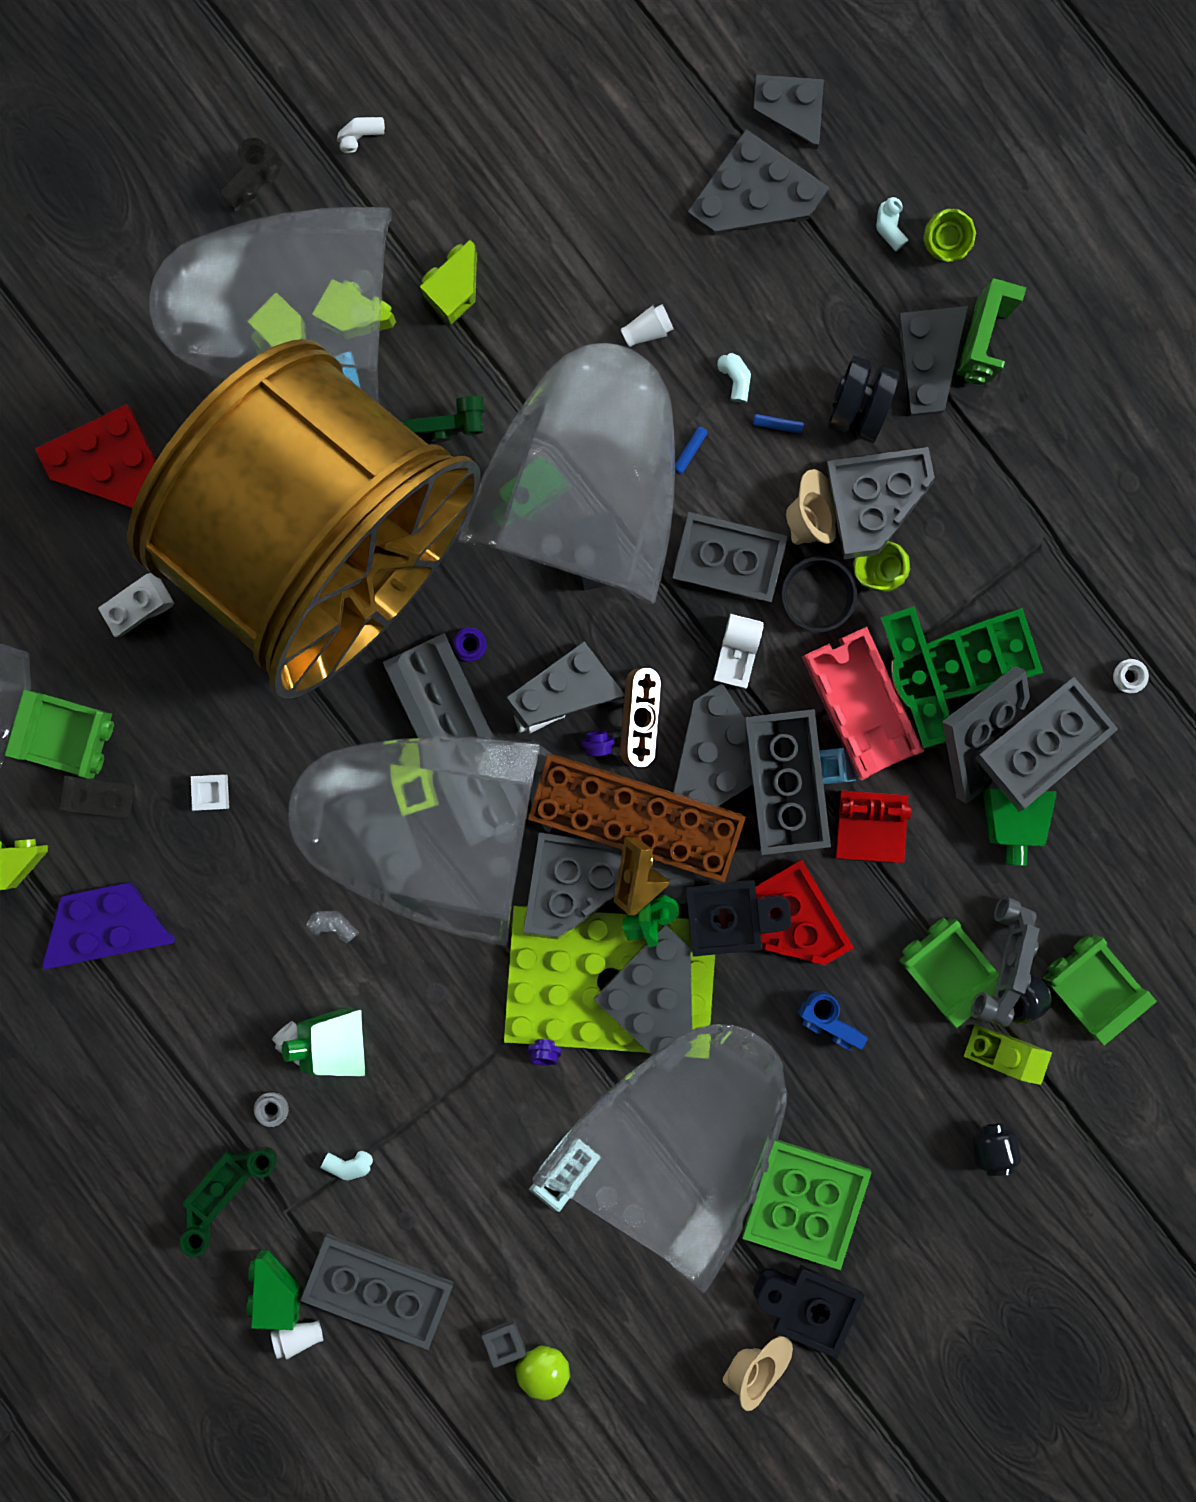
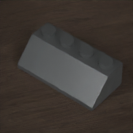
[745,709,831,855]

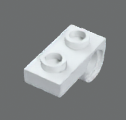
[98,573,175,637]
[713,614,764,689]

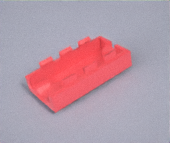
[802,627,924,780]

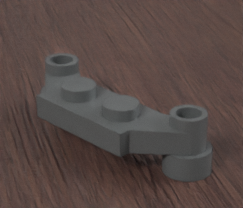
[971,896,1040,1027]

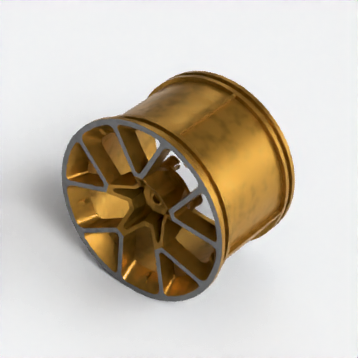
[127,339,481,698]

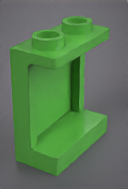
[956,278,1026,385]
[5,690,114,779]
[899,918,999,1028]
[1043,935,1157,1046]

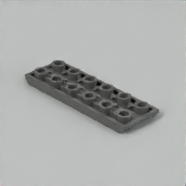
[383,633,530,846]

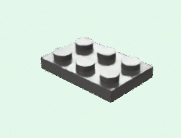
[672,512,788,603]

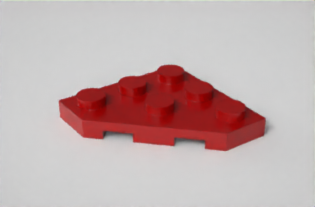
[35,404,156,508]
[716,859,854,965]

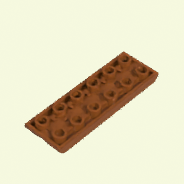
[528,754,746,882]

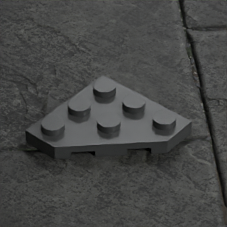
[687,129,830,235]
[826,447,935,559]
[942,666,1030,804]
[672,683,753,806]
[523,833,622,940]
[594,925,693,1071]

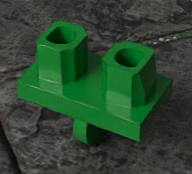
[622,895,679,948]

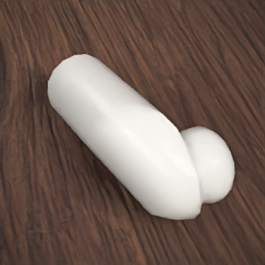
[337,117,385,153]

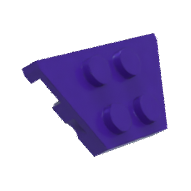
[43,882,175,969]

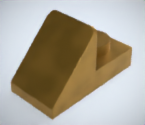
[613,837,670,915]

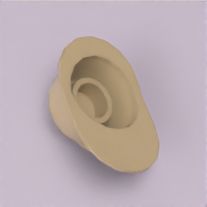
[786,469,836,545]
[723,1336,793,1411]

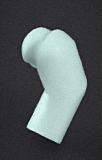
[876,197,908,252]
[717,353,751,403]
[320,1151,373,1181]

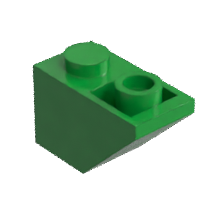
[247,1250,300,1330]

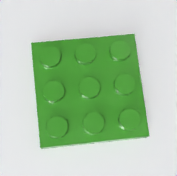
[742,1138,872,1270]

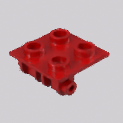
[836,790,911,863]

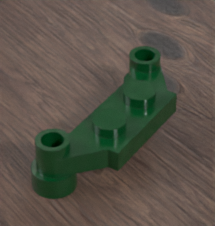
[400,396,485,442]
[179,1147,277,1257]

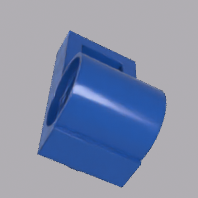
[797,990,868,1050]

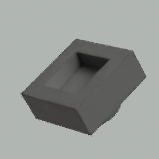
[482,1320,526,1368]

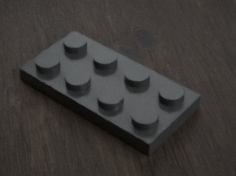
[975,677,1118,812]
[301,1233,454,1350]

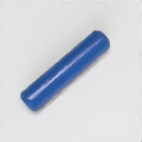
[753,414,804,434]
[673,427,708,474]

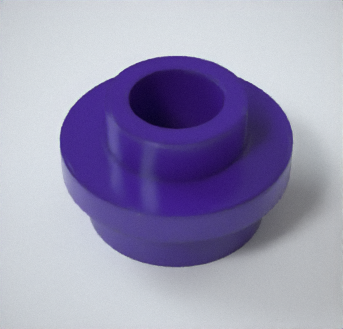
[453,627,487,662]
[580,731,615,756]
[527,1039,561,1066]

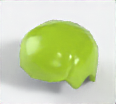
[923,209,976,262]
[853,541,910,592]
[515,1345,570,1401]

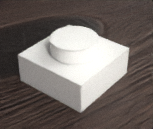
[191,775,229,811]

